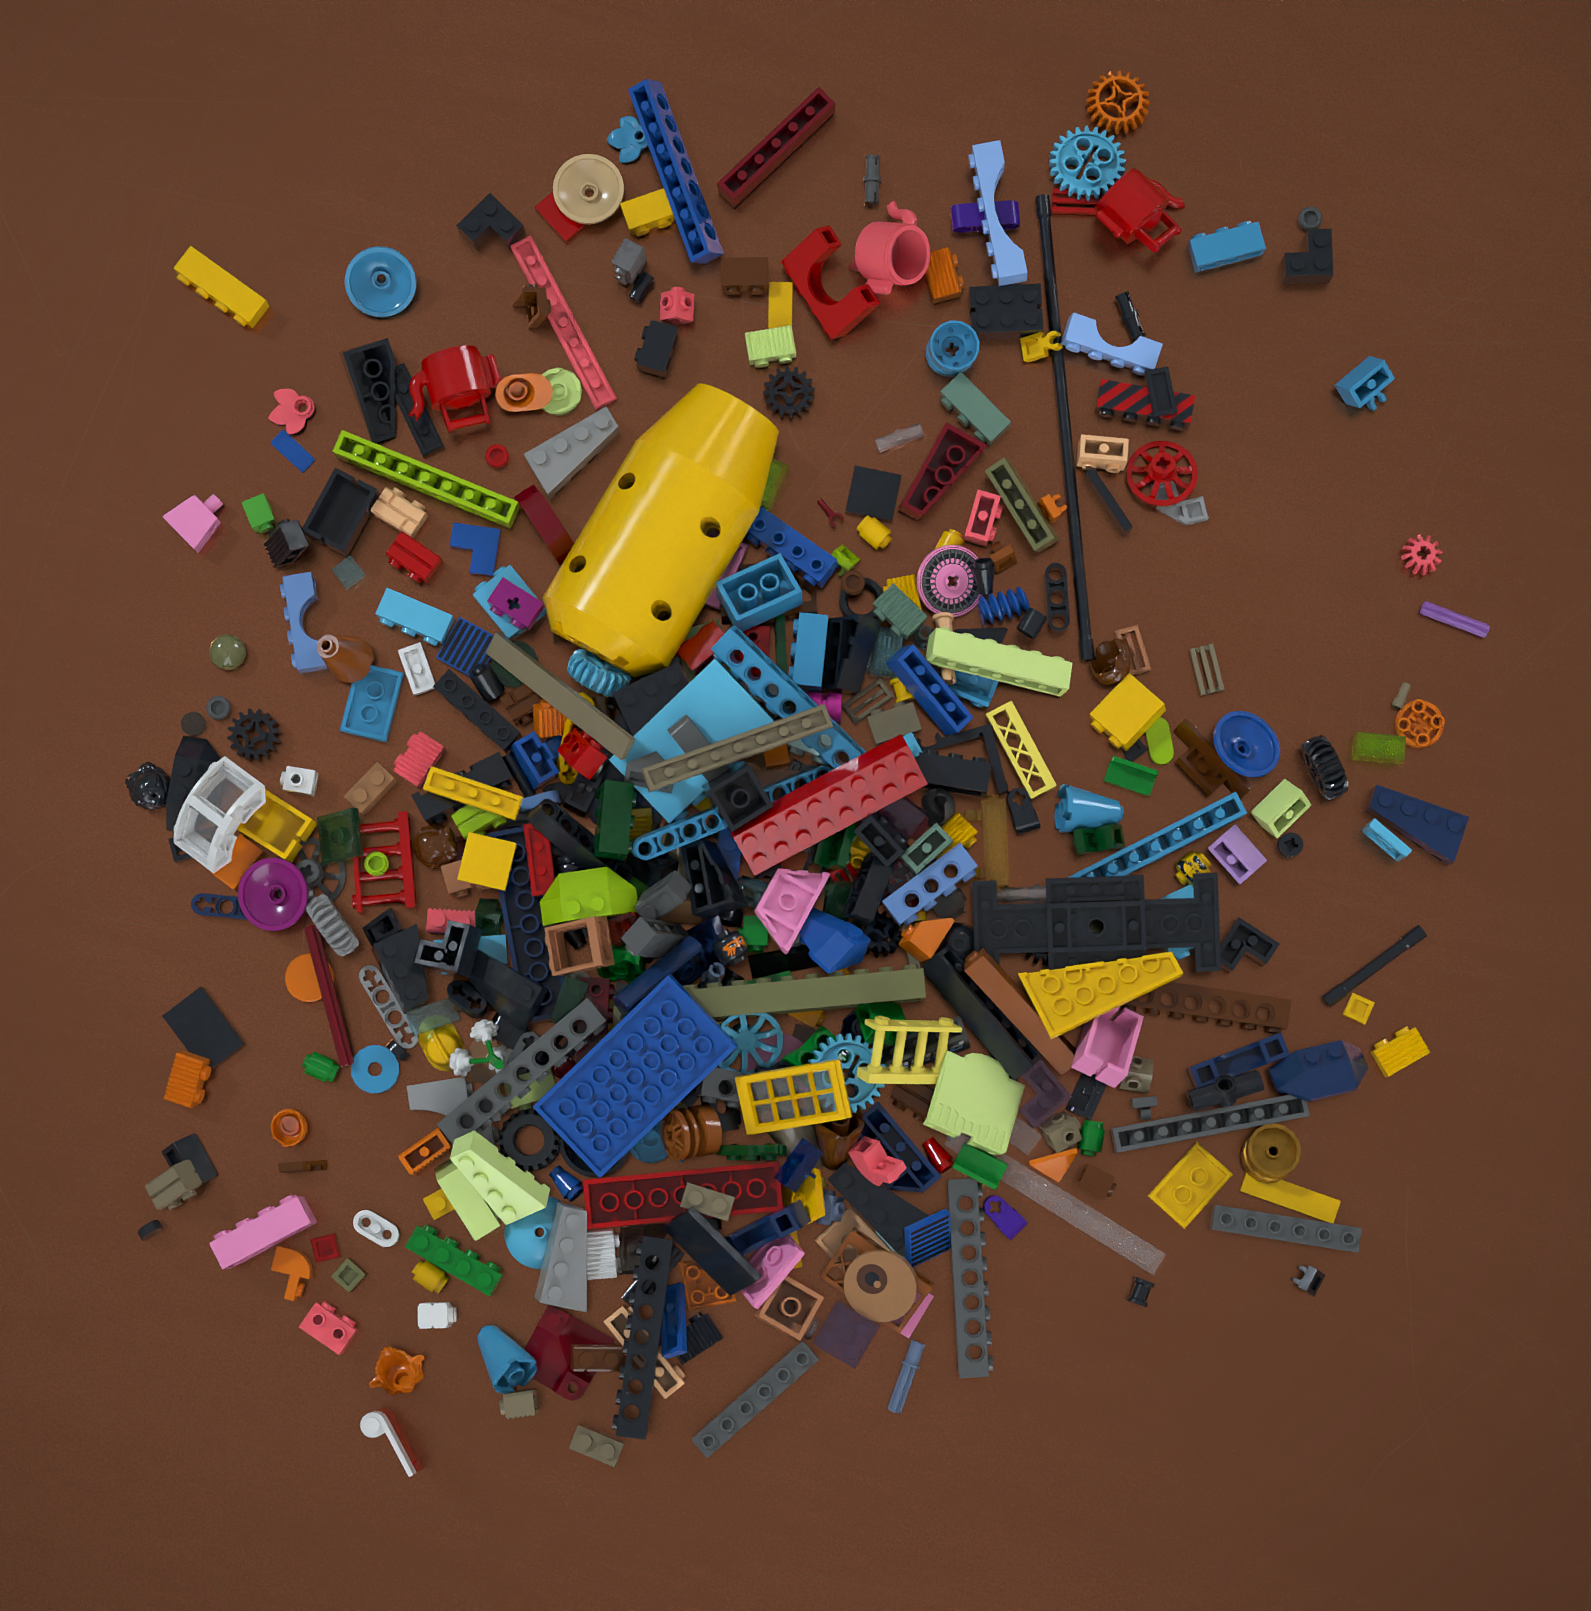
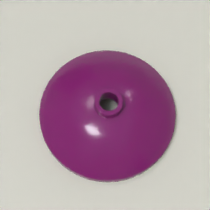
[238,858,309,931]

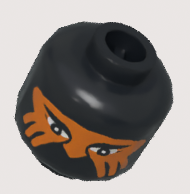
[712,929,748,967]

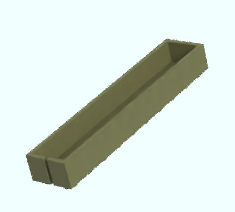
[683,964,926,1020]

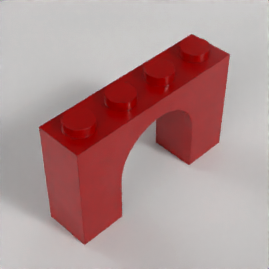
[781,225,881,340]

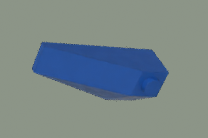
[799,907,871,974]

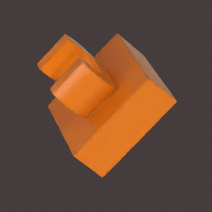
[1038,494,1067,524]

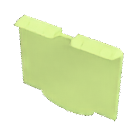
[923,1051,1025,1156]

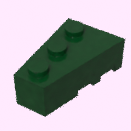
[594,780,637,860]

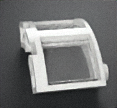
[173,756,266,874]

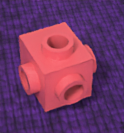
[660,287,694,325]

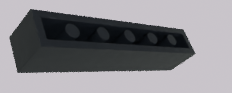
[921,944,1043,1081]

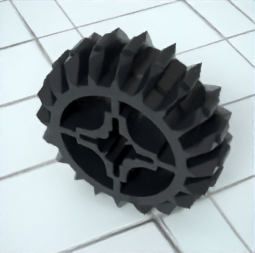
[1302,735,1348,800]

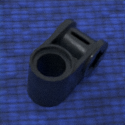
[1006,788,1041,836]

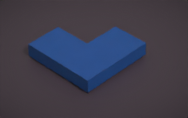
[450,522,501,577]

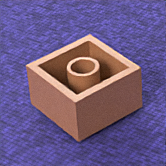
[754,1276,824,1341]

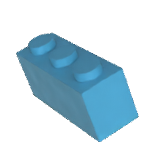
[1187,221,1266,273]

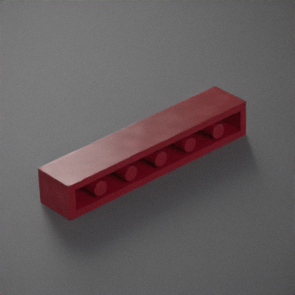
[717,87,835,207]

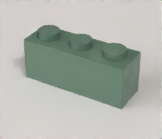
[940,372,1011,447]

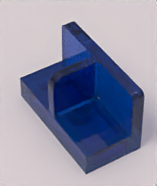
[774,1138,824,1193]

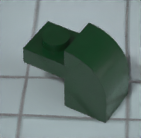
[1073,824,1126,856]

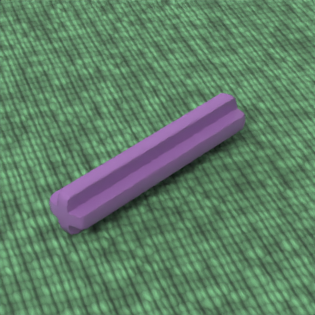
[1420,601,1490,637]

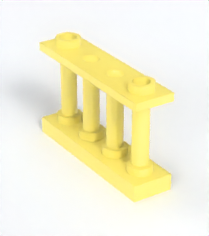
[856,1016,962,1084]

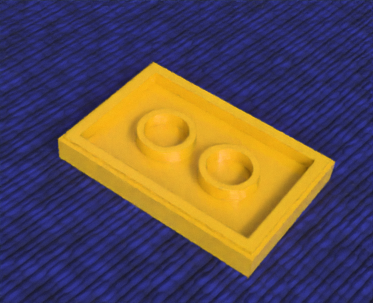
[1148,1142,1233,1229]

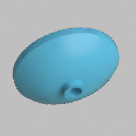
[504,1196,563,1269]

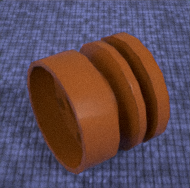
[661,1104,722,1161]

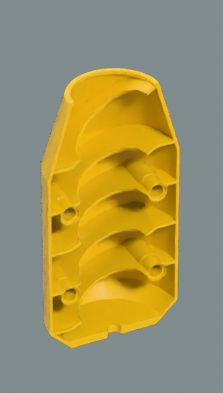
[543,383,779,678]

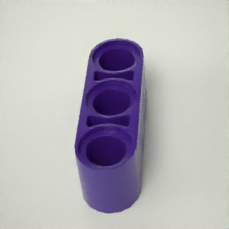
[950,200,1020,233]

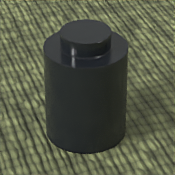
[469,663,505,701]

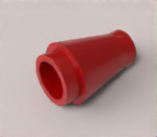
[922,1137,954,1175]

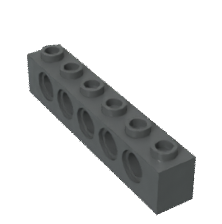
[1209,1205,1362,1253]
[691,1340,819,1458]

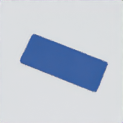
[270,430,315,472]

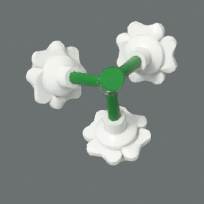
[449,1019,513,1077]

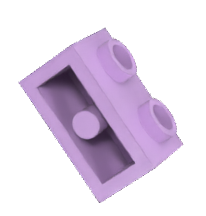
[1208,824,1267,884]

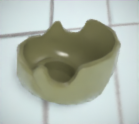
[209,634,246,670]

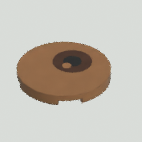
[844,1250,917,1322]

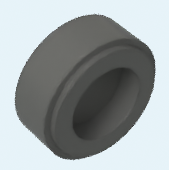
[1298,207,1322,231]
[206,696,231,721]

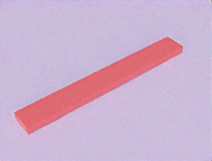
[510,235,617,411]

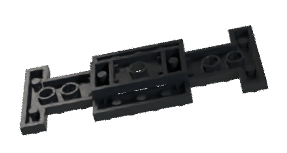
[972,872,1221,972]

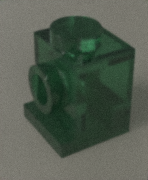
[475,898,503,935]

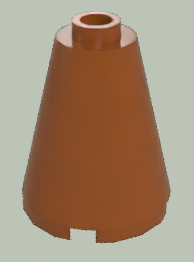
[317,635,374,683]

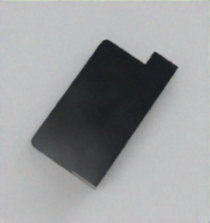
[161,1133,217,1183]

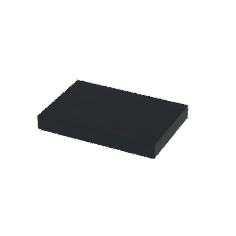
[162,987,245,1070]

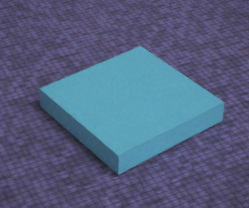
[1362,818,1412,862]

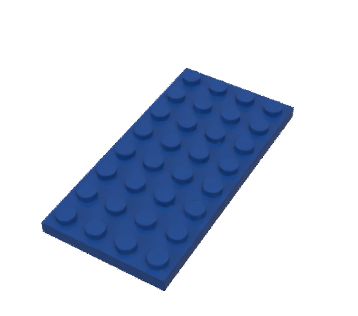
[533,974,739,1178]

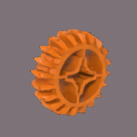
[1086,70,1150,135]

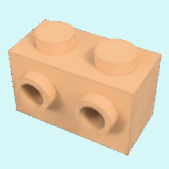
[1076,434,1129,473]

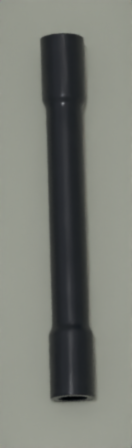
[1321,925,1427,1008]

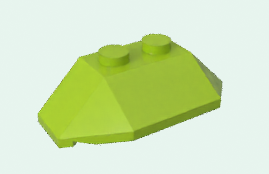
[540,867,638,926]

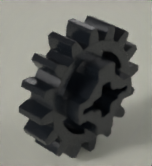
[763,366,815,419]
[227,708,281,761]
[851,909,902,958]

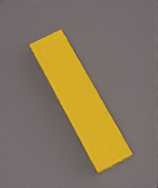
[423,766,523,821]
[1240,1172,1341,1223]

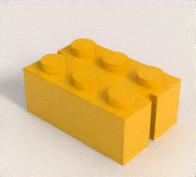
[237,789,317,863]

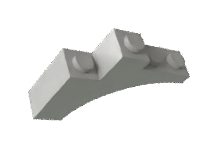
[407,1077,506,1155]

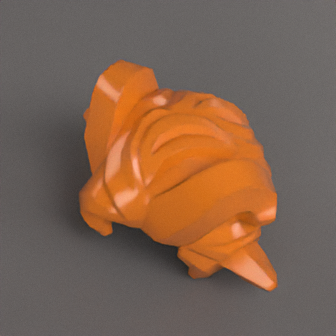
[369,1346,424,1396]

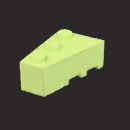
[434,1159,500,1241]

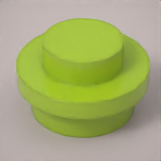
[364,852,389,876]

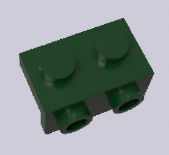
[812,822,858,871]

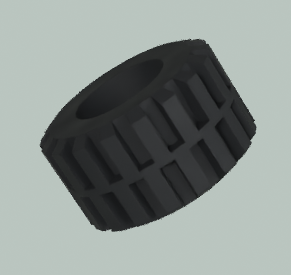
[498,1109,560,1171]

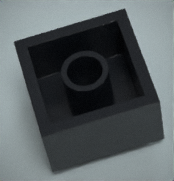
[701,761,773,832]

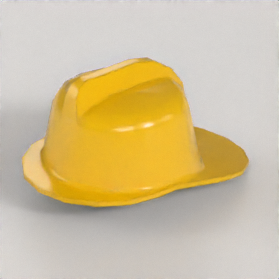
[418,1015,465,1071]

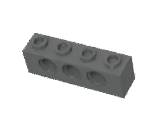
[695,1068,799,1118]

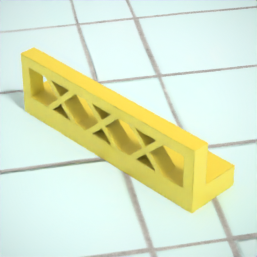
[986,701,1057,799]

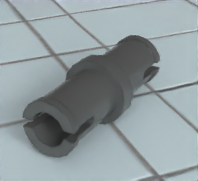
[863,155,882,205]

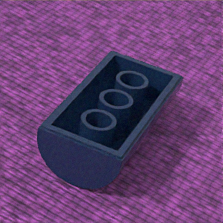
[613,936,709,1017]

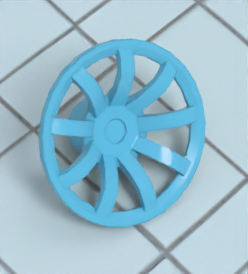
[718,1013,783,1074]

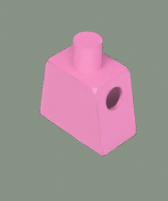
[163,494,223,553]

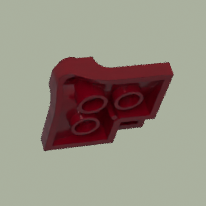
[524,1305,615,1401]

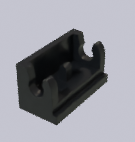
[1065,1073,1107,1121]

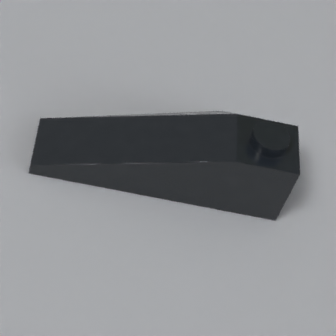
[339,338,395,443]

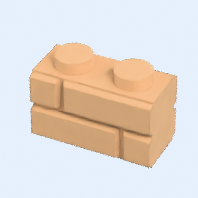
[371,487,428,539]

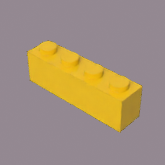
[174,246,270,328]

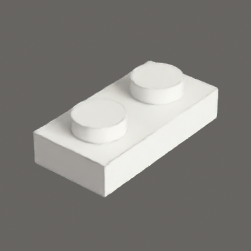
[398,642,435,696]

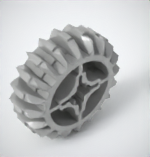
[306,894,359,956]

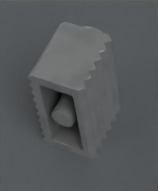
[611,238,647,285]

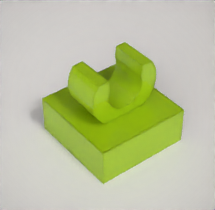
[831,544,861,576]

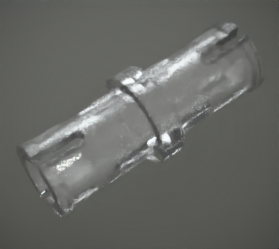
[874,423,924,453]

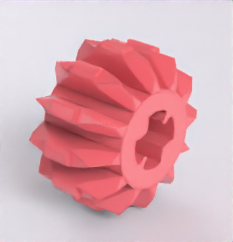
[1401,534,1443,576]

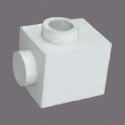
[280,766,319,797]

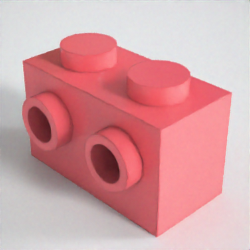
[964,490,1003,547]
[299,1301,359,1355]

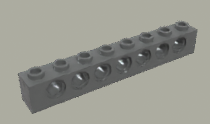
[437,997,608,1143]
[1110,1095,1310,1153]
[947,1178,993,1378]

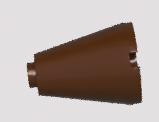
[816,1104,864,1170]

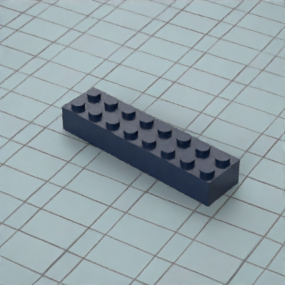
[488,826,572,1025]

